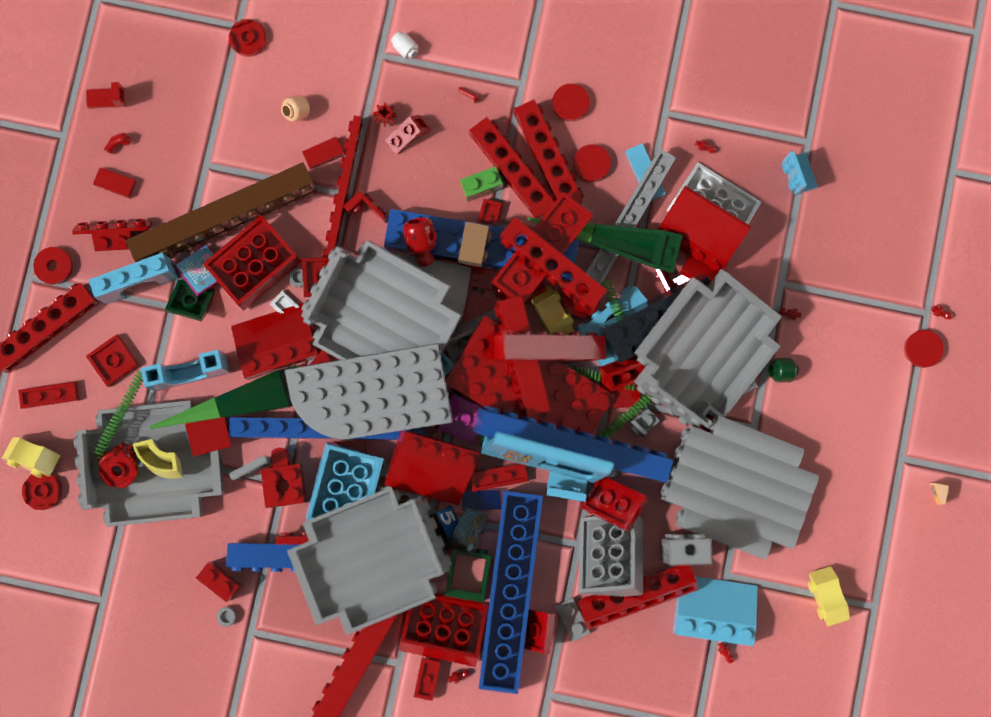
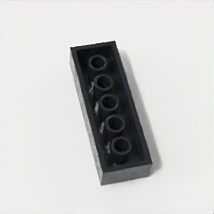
[599,274,711,363]

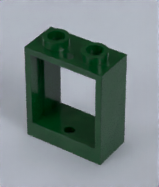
[445,545,491,602]

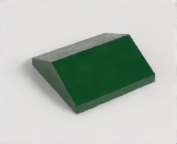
[164,279,215,322]

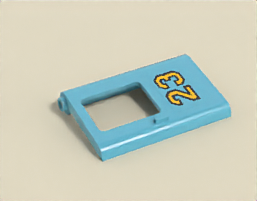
[481,432,614,483]

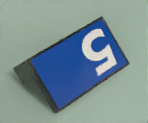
[429,505,468,552]

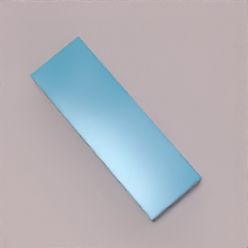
[625,143,666,202]

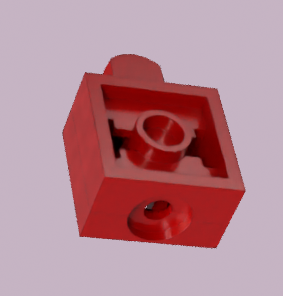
[261,447,307,508]

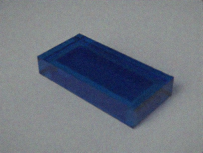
[462,490,501,511]

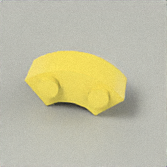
[531,285,575,335]
[2,437,61,478]
[133,439,183,479]
[807,566,850,626]

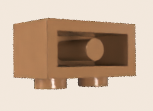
[458,222,492,267]

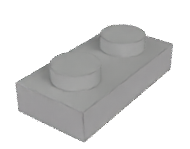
[555,597,590,642]

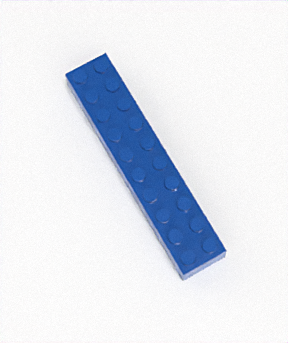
[384,209,579,281]
[473,406,673,483]
[478,491,543,694]

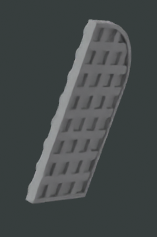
[285,344,453,439]

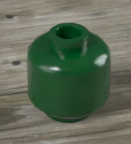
[768,358,799,383]

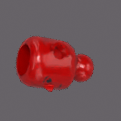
[403,217,437,267]

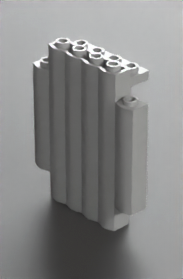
[301,240,463,360]
[634,270,781,428]
[74,401,225,527]
[661,416,819,559]
[287,487,452,635]

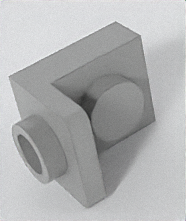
[630,407,660,437]

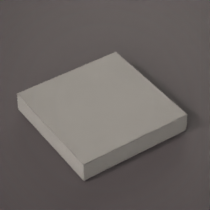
[229,455,271,481]

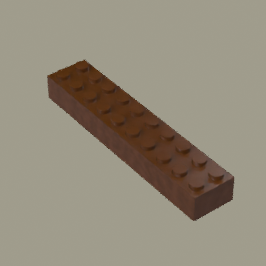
[125,162,317,262]

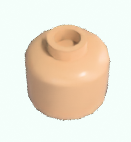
[281,95,310,122]

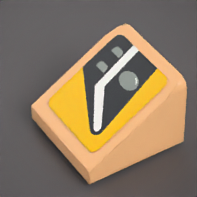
[930,483,949,505]

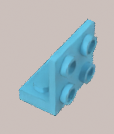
[782,151,818,196]
[546,471,587,502]

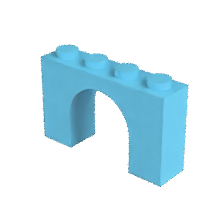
[89,253,179,304]
[576,286,648,366]
[141,350,231,391]

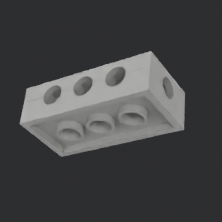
[660,533,712,565]

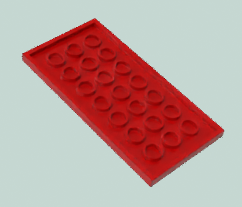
[446,316,615,434]

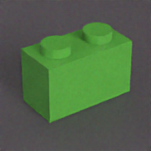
[460,166,503,202]

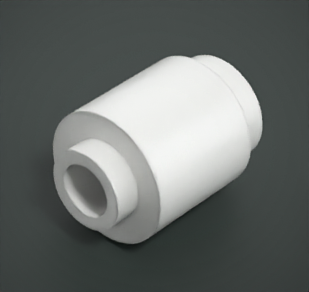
[391,31,419,59]

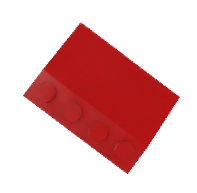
[657,185,752,271]
[203,215,302,311]
[231,302,320,380]
[384,430,479,505]
[399,593,489,667]

